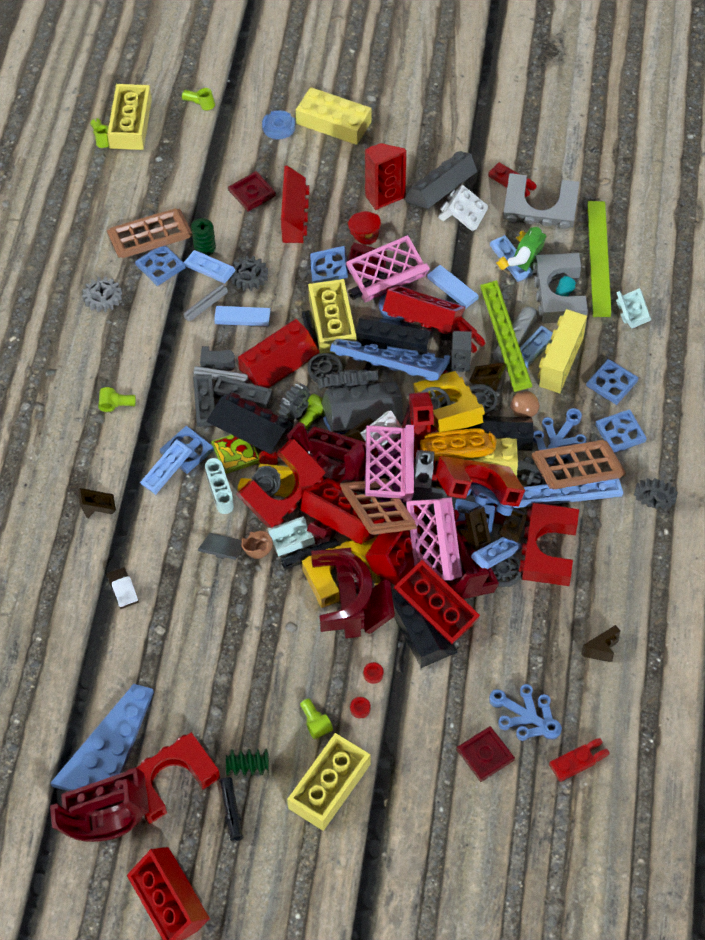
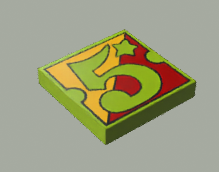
[211,435,259,474]

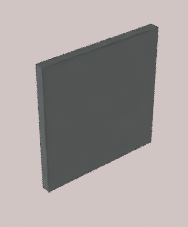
[198,533,243,560]

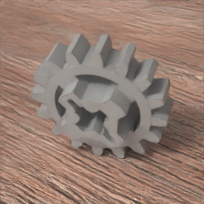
[82,277,122,313]

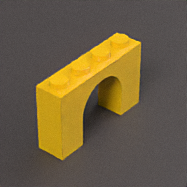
[413,371,485,432]
[302,535,386,608]

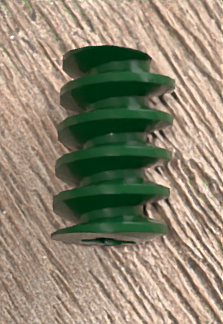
[191,218,216,256]
[226,749,269,776]

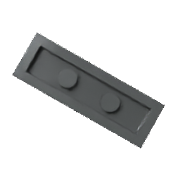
[193,375,215,427]
[213,376,273,409]

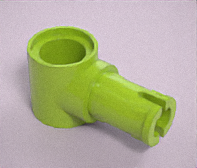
[182,88,215,111]
[90,118,109,148]
[98,387,136,412]
[299,394,325,430]
[300,698,333,740]

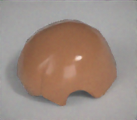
[510,390,540,417]
[241,531,273,559]

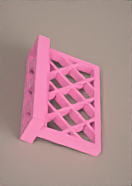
[346,235,430,303]
[365,425,414,502]
[406,497,462,580]

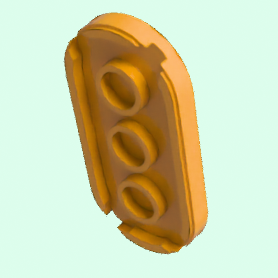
[420,428,497,461]

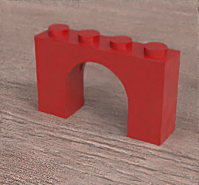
[409,392,437,480]
[236,439,326,528]
[434,456,525,507]
[519,503,579,586]
[127,732,220,825]

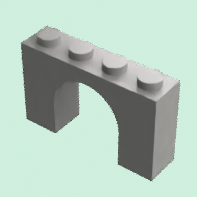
[504,173,579,229]
[532,253,588,323]

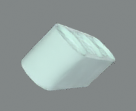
[205,458,234,514]

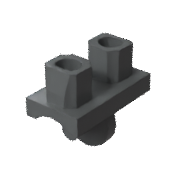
[517,457,551,487]

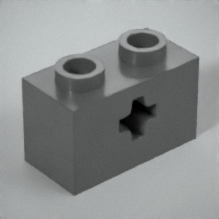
[451,331,472,372]

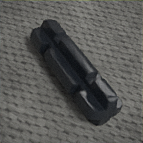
[302,310,317,342]

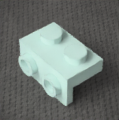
[616,288,652,329]
[268,517,315,556]

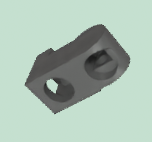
[200,346,235,371]
[414,450,434,489]

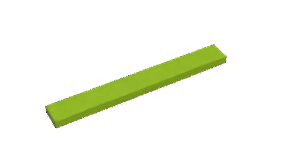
[587,201,611,317]
[480,280,532,392]

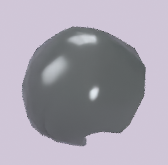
[252,466,281,496]

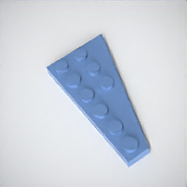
[330,339,451,381]
[50,684,154,791]

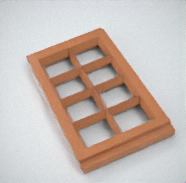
[106,208,192,258]
[531,440,626,490]
[340,478,417,535]

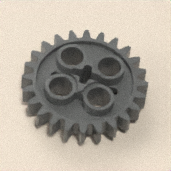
[317,370,379,389]

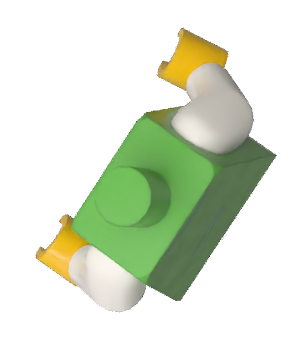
[496,227,547,271]

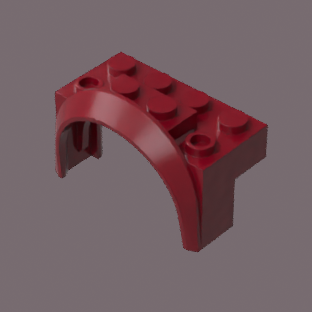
[287,422,379,485]
[427,509,499,599]
[311,547,372,639]
[50,768,149,842]

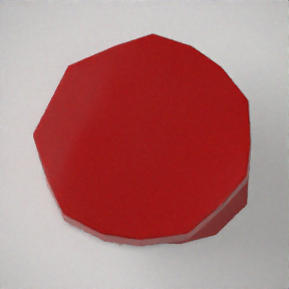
[347,211,381,245]

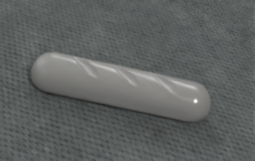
[493,307,538,363]

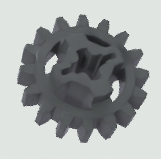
[230,256,268,291]
[279,383,311,423]
[634,478,678,509]

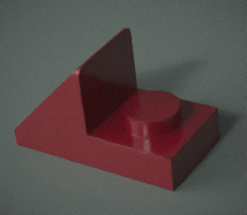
[307,520,337,545]

